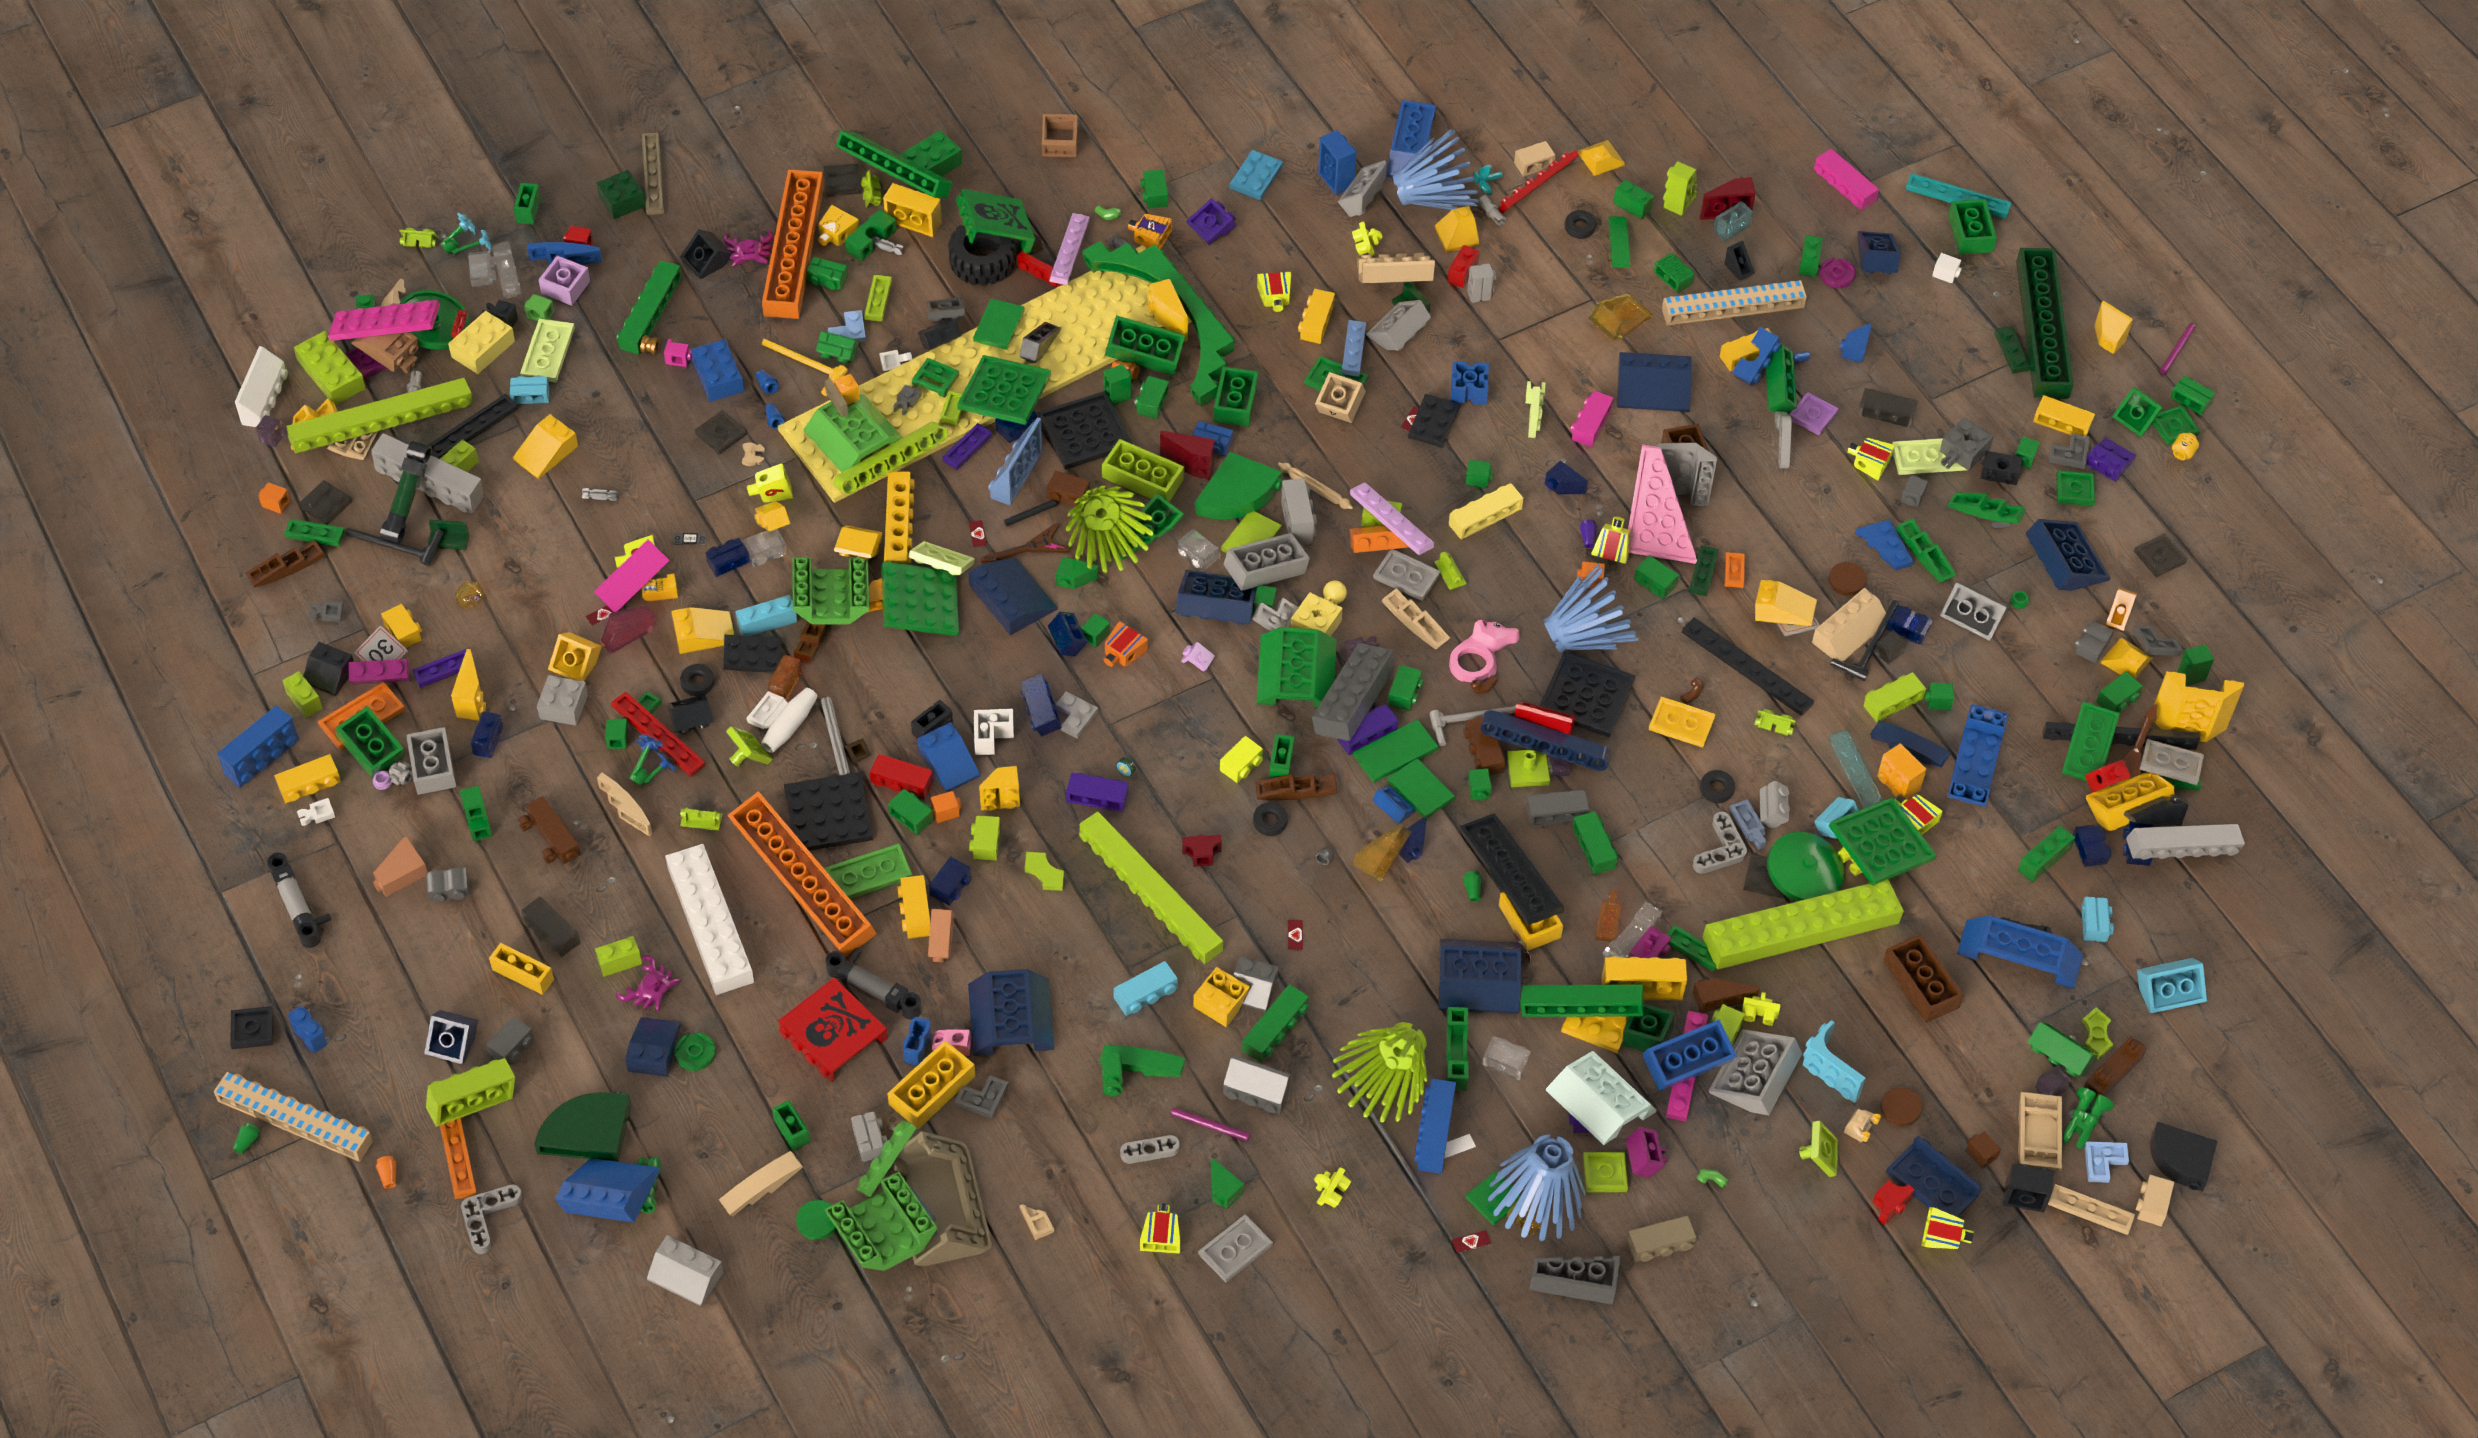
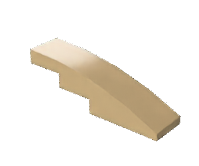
[1382,588,1450,650]
[597,772,652,836]
[719,1151,803,1217]

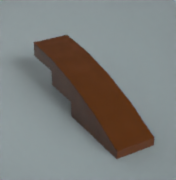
[245,540,325,587]
[794,621,829,662]
[1255,774,1338,800]

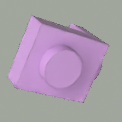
[1181,642,1215,671]

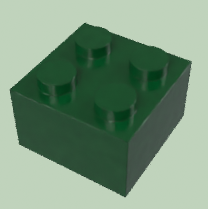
[596,170,646,219]
[1623,1003,1675,1052]

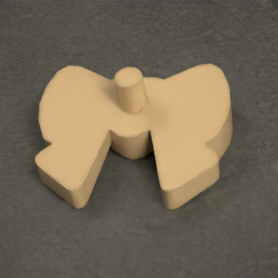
[742,443,765,466]

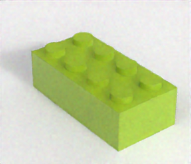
[293,331,366,405]
[1102,439,1184,502]
[426,1058,515,1127]

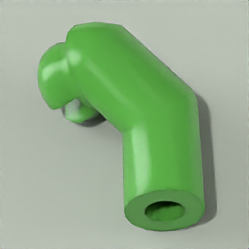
[1095,205,1122,221]
[1697,1169,1729,1188]

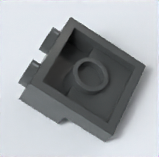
[926,297,965,322]

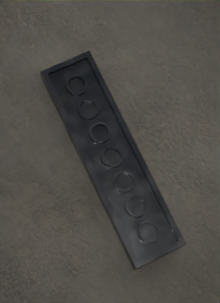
[1460,813,1564,925]

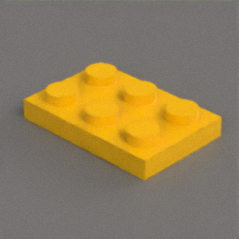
[1649,697,1716,748]
[1561,1016,1629,1054]

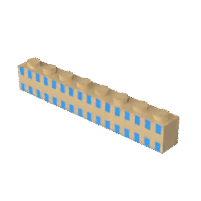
[1662,280,1807,325]
[214,1072,373,1162]

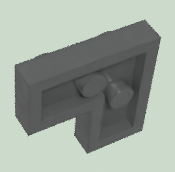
[2048,433,2089,469]
[2132,626,2183,657]
[955,1076,1009,1119]

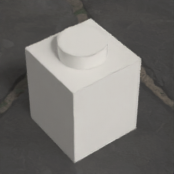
[1933,253,1962,283]

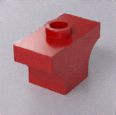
[1873,1180,1915,1225]

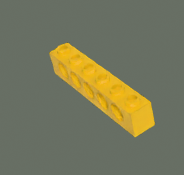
[884,472,914,565]

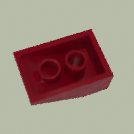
[1700,177,1756,220]
[1160,430,1215,479]

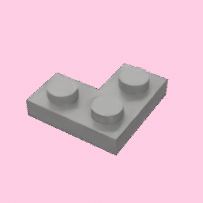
[1252,598,1299,631]
[1056,691,1098,739]

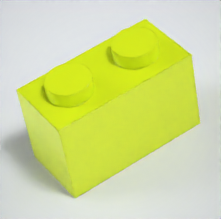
[1220,736,1263,783]

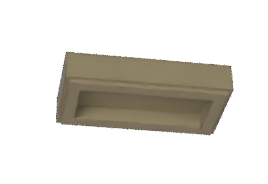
[825,379,848,418]

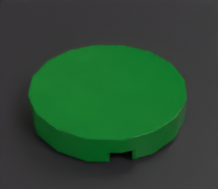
[675,1032,715,1071]
[796,1200,836,1240]

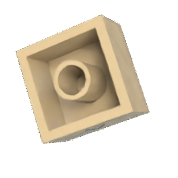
[1315,372,1366,423]

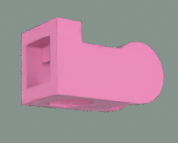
[932,1030,972,1056]

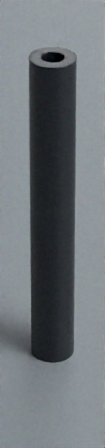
[1004,499,1057,526]

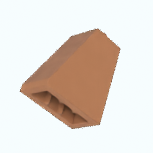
[373,837,428,897]
[928,909,955,963]

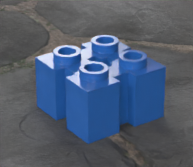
[1450,361,1489,405]

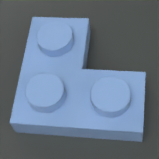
[828,310,866,343]
[2084,1142,2129,1183]

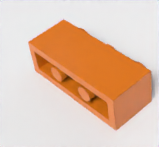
[1350,525,1409,553]

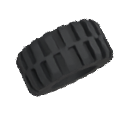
[948,225,1016,286]

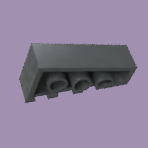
[1529,1256,1620,1305]

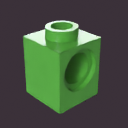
[524,294,555,322]

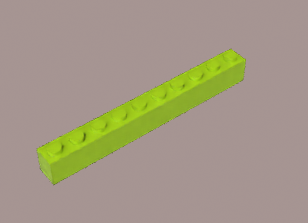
[287,378,472,453]
[1079,811,1223,964]

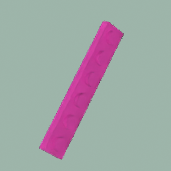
[1666,1010,1708,1122]

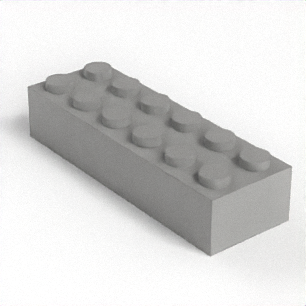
[371,433,484,514]

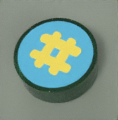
[1116,757,1136,777]

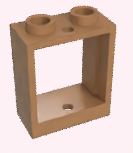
[1041,114,1078,157]

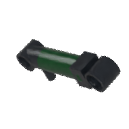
[380,440,432,544]

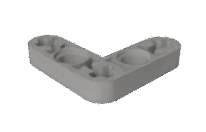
[1775,412,1791,469]
[1692,812,1747,874]
[461,1185,522,1254]

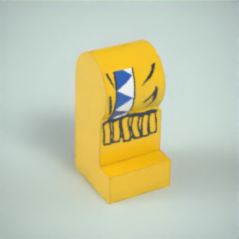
[641,574,678,601]

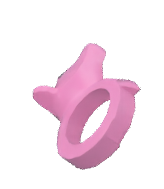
[1449,620,1520,683]

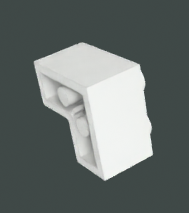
[974,709,1014,755]

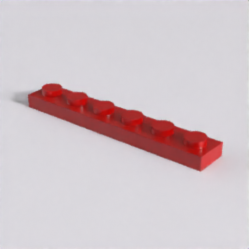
[1499,150,1579,214]
[611,691,705,777]

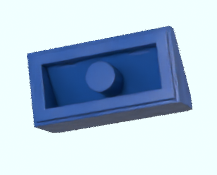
[1373,786,1416,824]

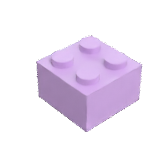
[539,256,590,306]

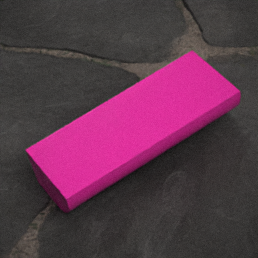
[594,539,670,613]

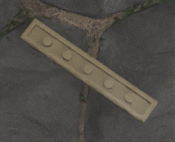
[642,132,664,215]

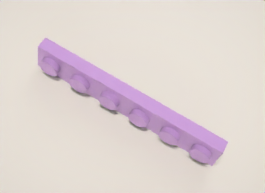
[1050,213,1090,285]
[1350,482,1434,555]

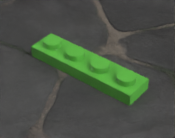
[856,1120,916,1197]

